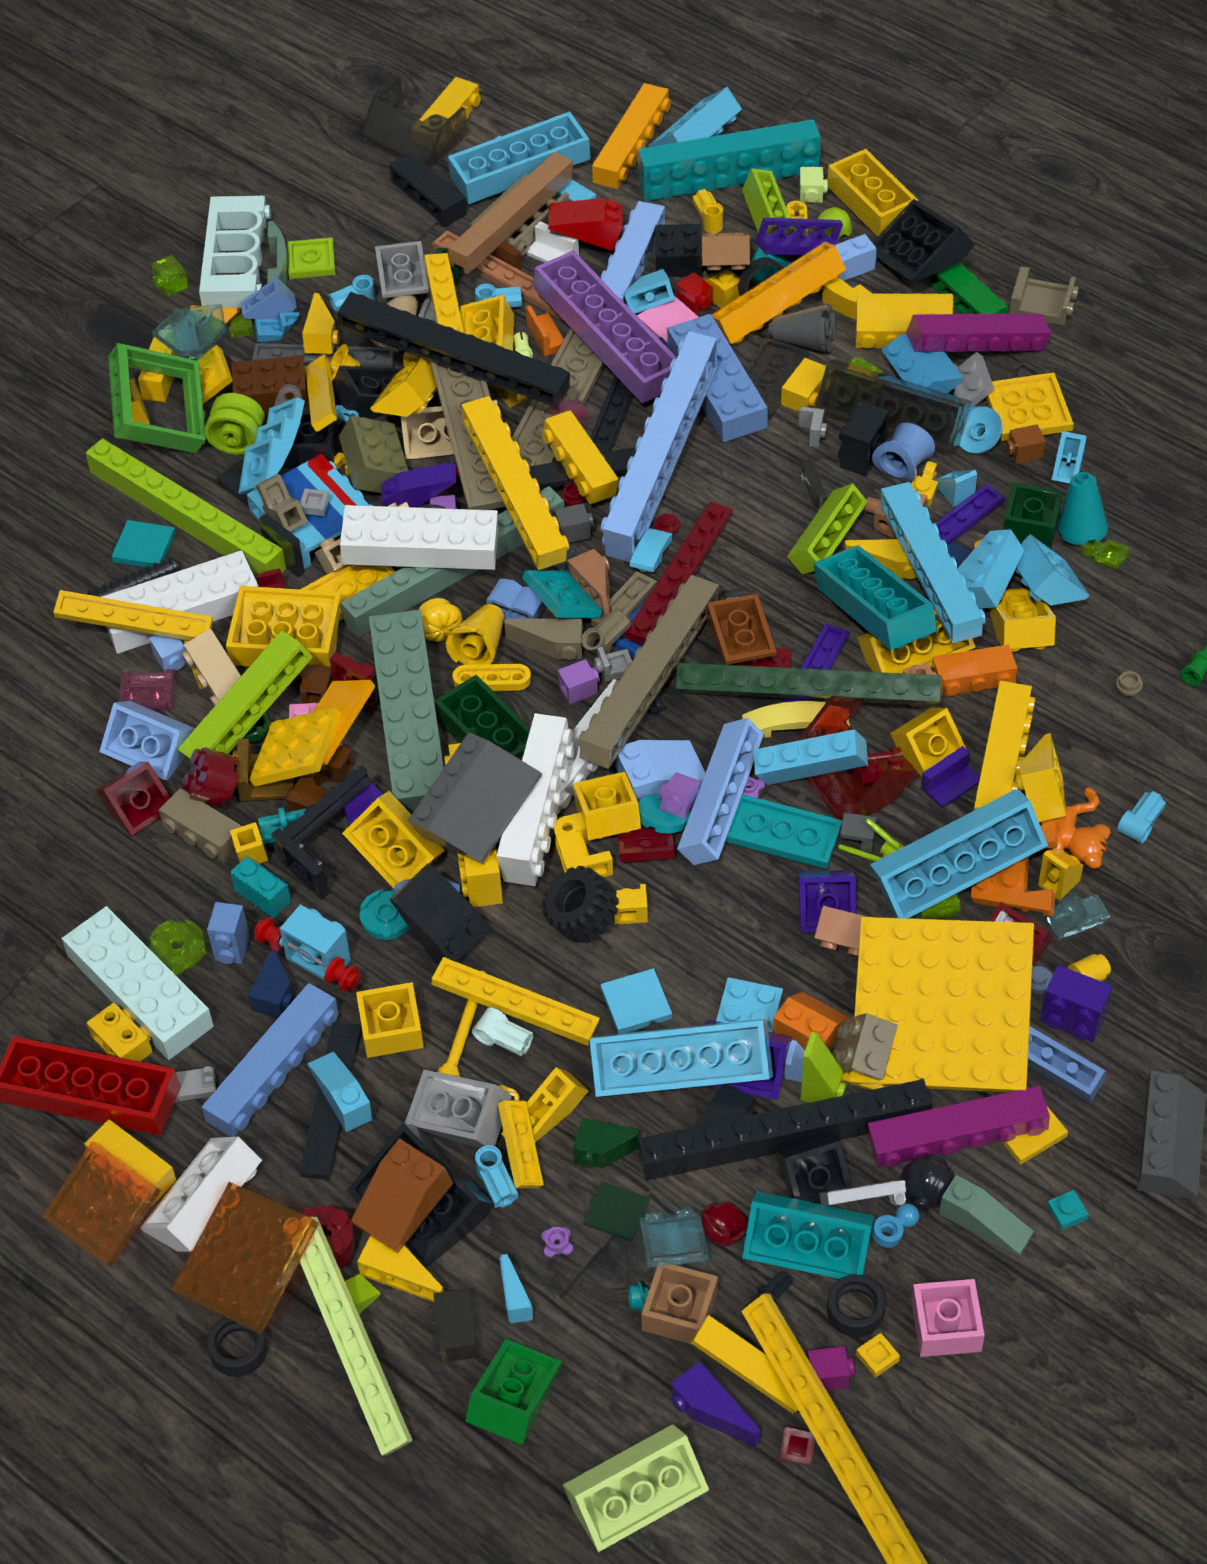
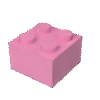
[911,1279,985,1357]

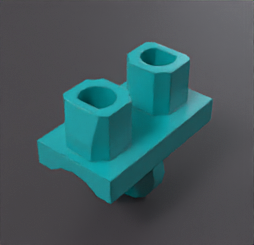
[258,807,306,848]

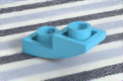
[630,528,672,572]

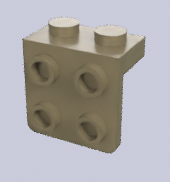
[832,1013,897,1081]

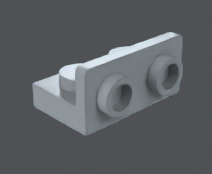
[953,352,995,407]

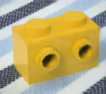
[86,1003,153,1062]

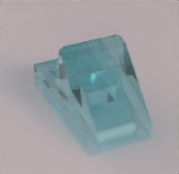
[1046,892,1110,939]

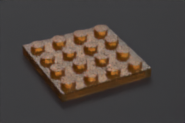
[172,1182,319,1334]

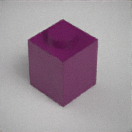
[807,1346,855,1391]

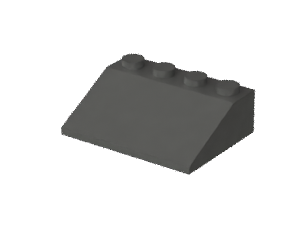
[408,732,543,864]

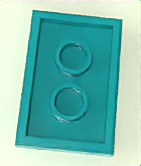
[522,570,603,618]

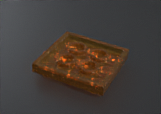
[42,1141,161,1266]

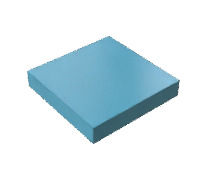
[600,968,672,1034]

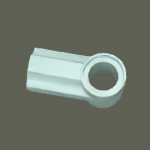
[472,1007,533,1056]

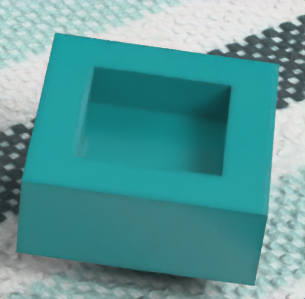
[1047,1190,1089,1231]

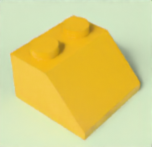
[890,708,966,776]

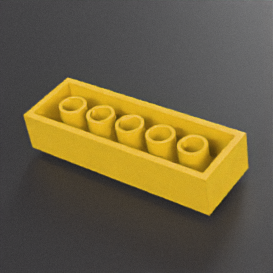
[974,681,1035,811]
[444,743,503,907]

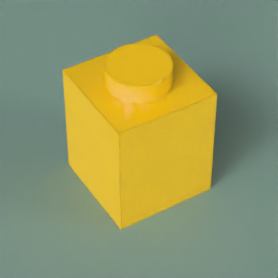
[230,822,268,864]

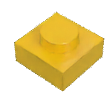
[856,1333,900,1378]

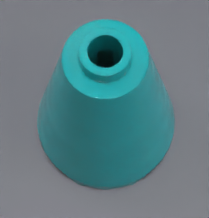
[1057,472,1108,545]

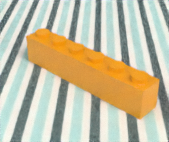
[592,83,671,189]
[712,242,846,344]

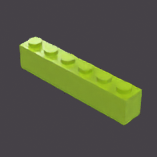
[178,630,313,762]

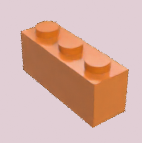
[931,644,1017,696]

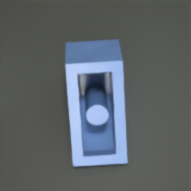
[241,277,297,319]

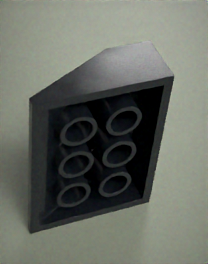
[872,199,975,283]
[347,1123,495,1269]

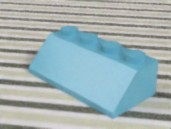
[648,87,742,147]

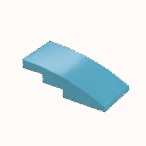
[239,397,305,494]

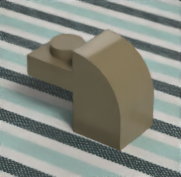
[256,474,308,532]

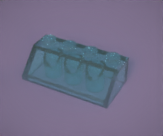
[152,304,227,359]

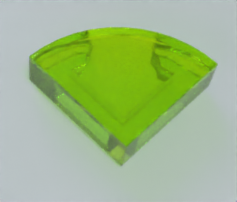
[230,314,254,338]

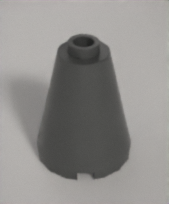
[769,304,836,352]

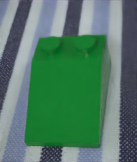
[465,1339,562,1445]

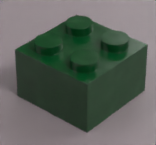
[1003,482,1063,548]

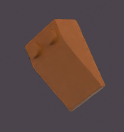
[707,594,777,665]
[351,1139,453,1253]

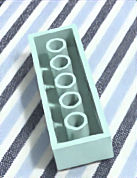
[62,906,214,1060]

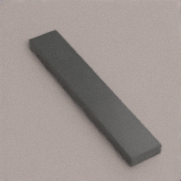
[252,343,396,369]

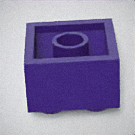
[798,870,856,932]

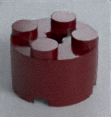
[182,747,239,808]
[294,1206,356,1269]

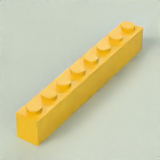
[462,396,569,570]

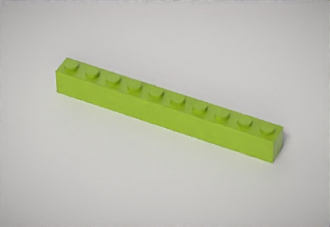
[85,438,286,575]

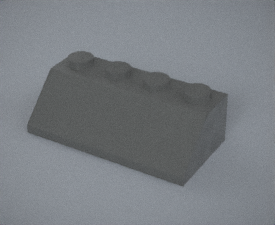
[1137,1071,1206,1200]

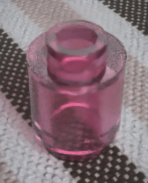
[552,400,587,425]

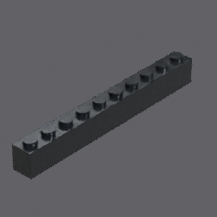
[337,292,570,408]
[638,1079,932,1181]

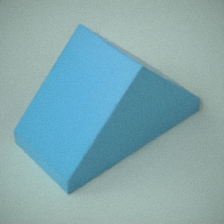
[1052,431,1087,484]
[934,470,977,507]

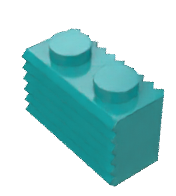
[231,856,291,918]

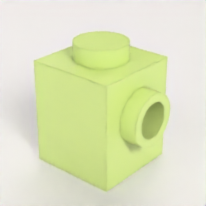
[800,167,828,203]

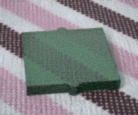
[584,1181,650,1242]

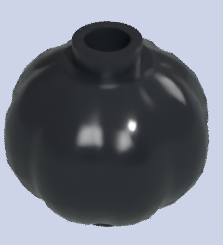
[900,1154,955,1212]

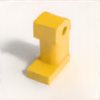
[554,812,613,877]

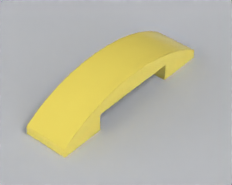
[742,701,850,738]

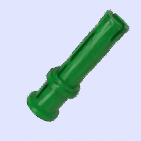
[1180,644,1207,686]

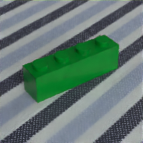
[925,262,1008,314]

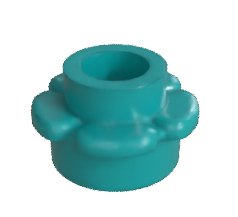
[628,1282,649,1312]

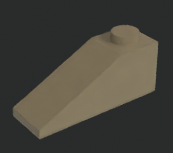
[505,618,583,660]

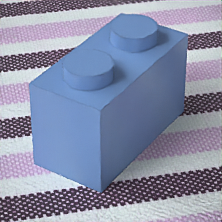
[207,902,250,964]

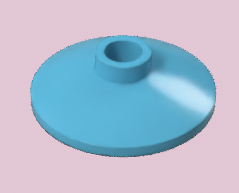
[956,407,1003,454]

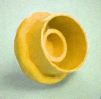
[419,598,462,642]

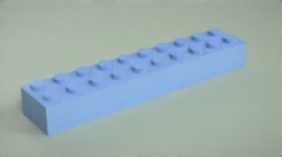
[601,331,718,562]

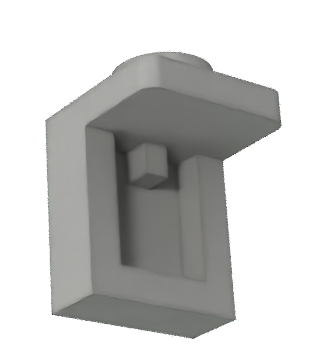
[799,407,827,447]
[594,647,632,682]

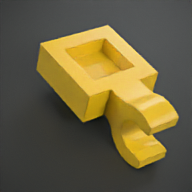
[911,461,939,506]

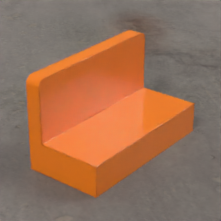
[526,305,564,357]

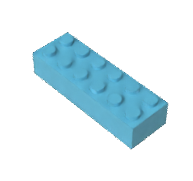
[448,112,590,204]
[870,788,1048,919]
[589,1018,773,1097]

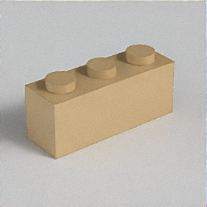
[182,628,241,707]

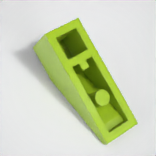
[801,1032,847,1103]

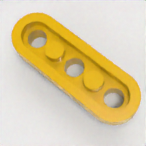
[453,664,531,691]

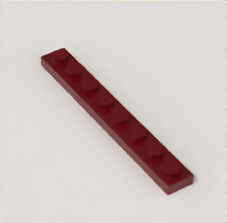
[626,501,733,645]

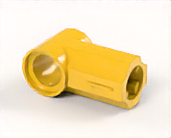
[692,189,723,233]

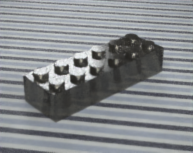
[815,359,972,452]

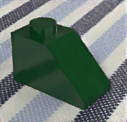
[573,1118,639,1169]

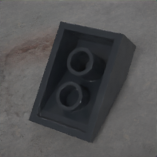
[332,365,401,419]
[389,864,489,964]

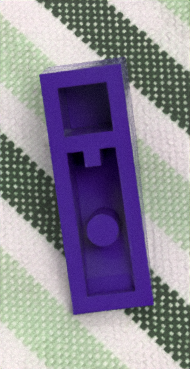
[381,462,456,508]
[670,1362,761,1446]

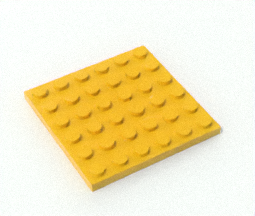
[850,917,1034,1093]

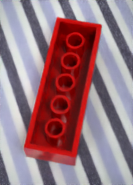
[0,1036,181,1136]

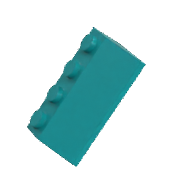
[742,1191,875,1279]

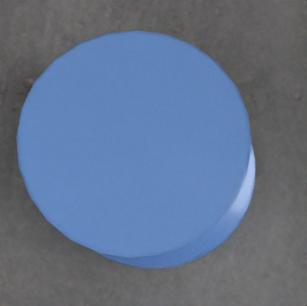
[872,423,935,482]

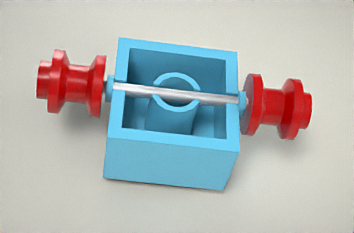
[254,904,361,992]

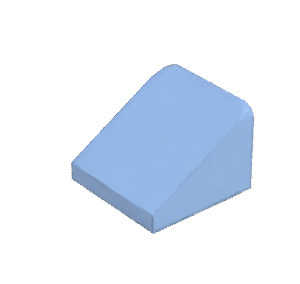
[784,1040,805,1082]

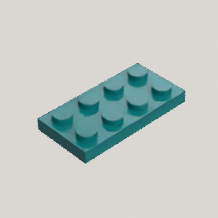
[725,794,843,869]

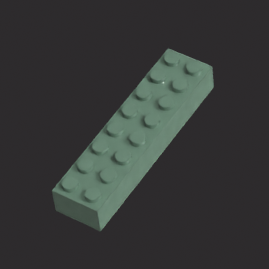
[369,610,444,813]

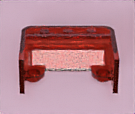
[797,695,918,820]

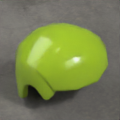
[818,207,853,240]

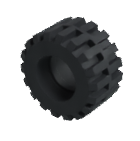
[542,866,619,943]

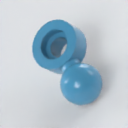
[872,1203,919,1248]

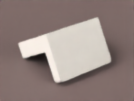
[527,222,579,263]

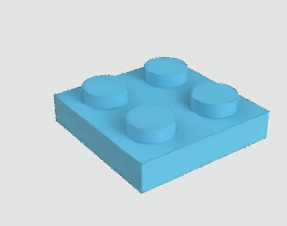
[716,978,783,1033]

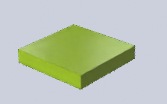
[287,238,335,279]

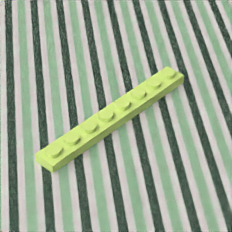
[287,1217,413,1456]

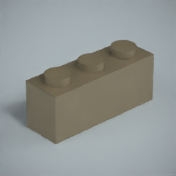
[159,789,242,863]

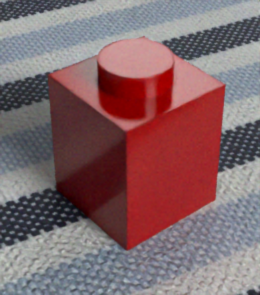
[676,273,713,314]

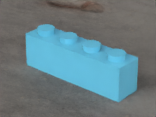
[754,729,868,785]

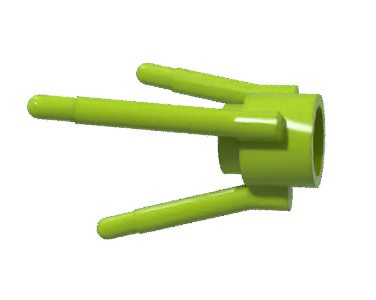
[838,818,905,862]

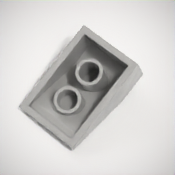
[375,241,429,298]
[405,1070,512,1148]

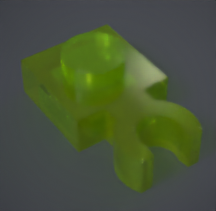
[1082,539,1130,569]

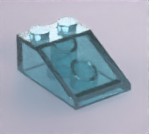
[639,1208,709,1267]

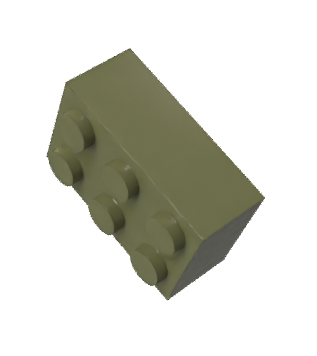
[339,415,409,493]

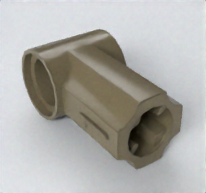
[581,607,633,656]

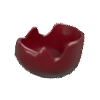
[699,1202,748,1246]

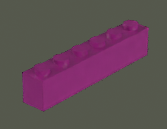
[906,314,1052,352]
[868,1086,1050,1168]

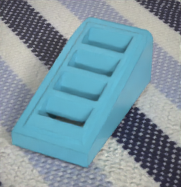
[500,1254,533,1323]

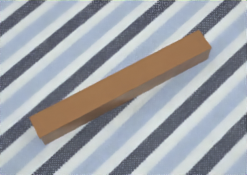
[448,152,573,274]

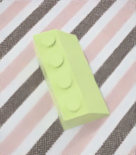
[563,1424,709,1552]

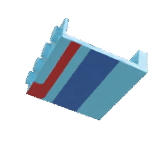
[247,454,373,569]

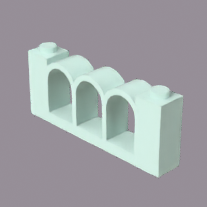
[199,196,271,308]

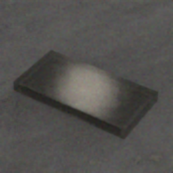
[745,338,809,420]

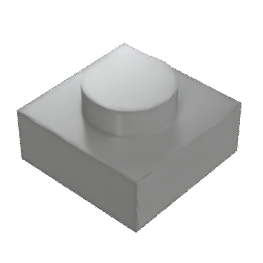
[300,489,330,516]

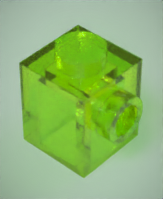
[151,255,188,297]

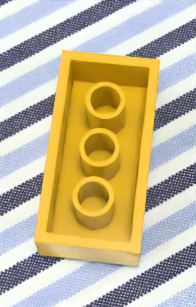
[828,149,918,237]

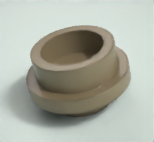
[1116,671,1143,696]

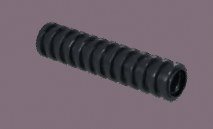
[82,556,179,597]

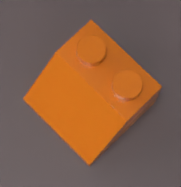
[773,992,850,1051]

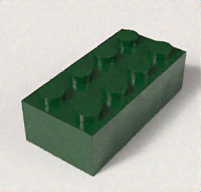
[434,674,531,760]

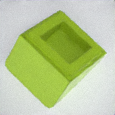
[345,1274,381,1314]

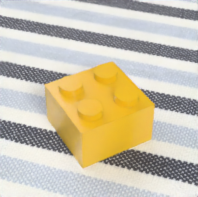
[573,772,641,841]
[356,982,424,1058]

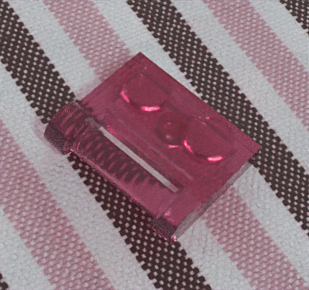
[119,669,176,710]

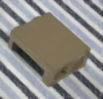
[1009,266,1079,325]

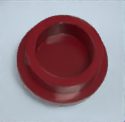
[561,482,586,506]
[655,514,680,536]

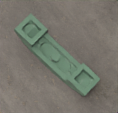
[267,221,289,285]

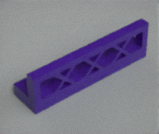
[755,217,843,255]

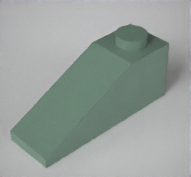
[939,1175,1034,1257]

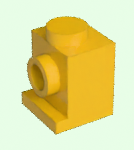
[614,884,648,924]

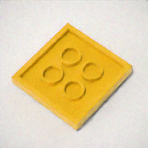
[986,373,1074,441]
[249,707,341,787]

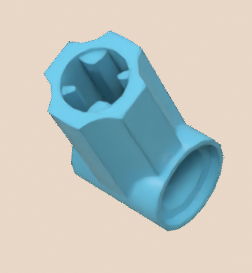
[328,275,376,313]
[475,284,522,307]
[1117,791,1166,844]
[475,1145,518,1208]

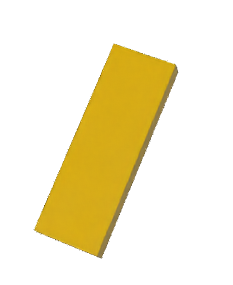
[498,1100,544,1189]

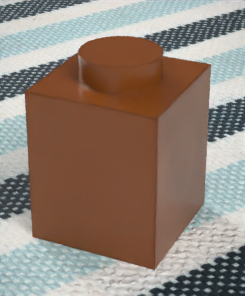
[1006,424,1046,464]

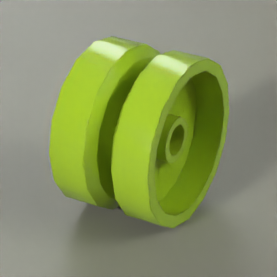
[205,393,264,455]

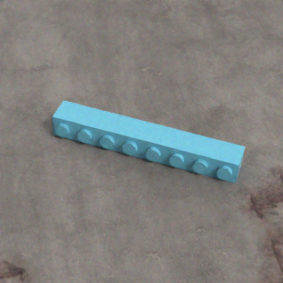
[881,482,986,643]

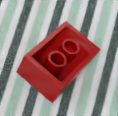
[548,198,622,251]

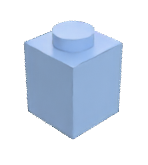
[149,635,188,674]

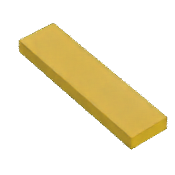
[690,1315,798,1414]

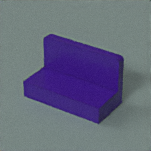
[921,746,980,808]

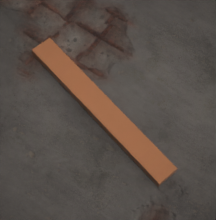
[432,230,566,323]

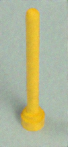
[437,971,486,1077]

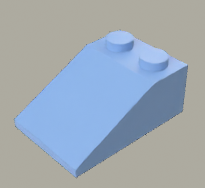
[615,740,705,803]

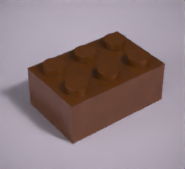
[232,355,309,414]

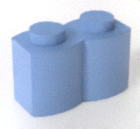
[487,579,546,620]

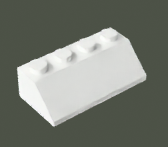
[140,1137,262,1252]

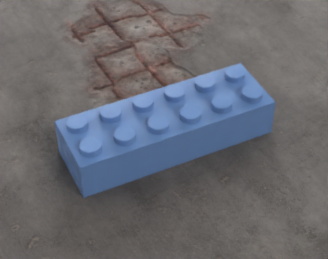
[667,314,768,442]

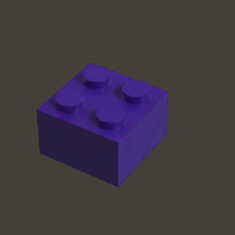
[1040,965,1113,1043]

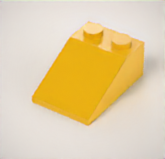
[989,588,1056,651]
[1016,733,1066,822]

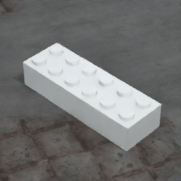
[340,505,498,570]
[102,550,258,654]
[497,713,575,886]

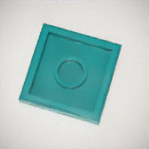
[112,520,176,567]

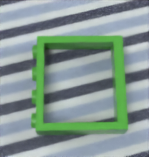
[108,343,206,453]

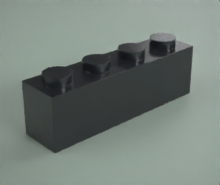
[389,152,467,227]

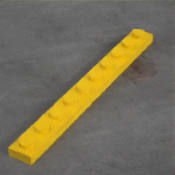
[741,1294,928,1564]

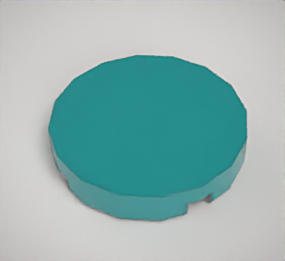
[638,794,691,834]
[359,889,410,940]

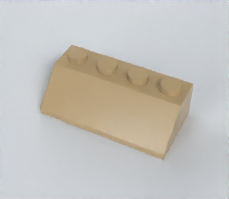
[401,400,498,460]

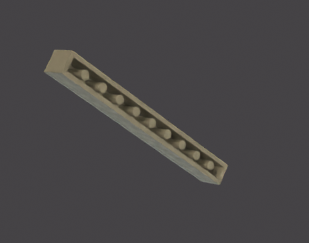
[577,575,719,769]

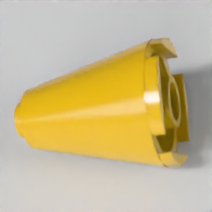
[446,604,504,665]

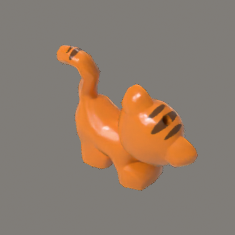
[1041,787,1111,868]

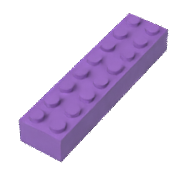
[534,250,677,403]

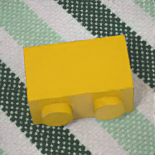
[781,358,832,412]

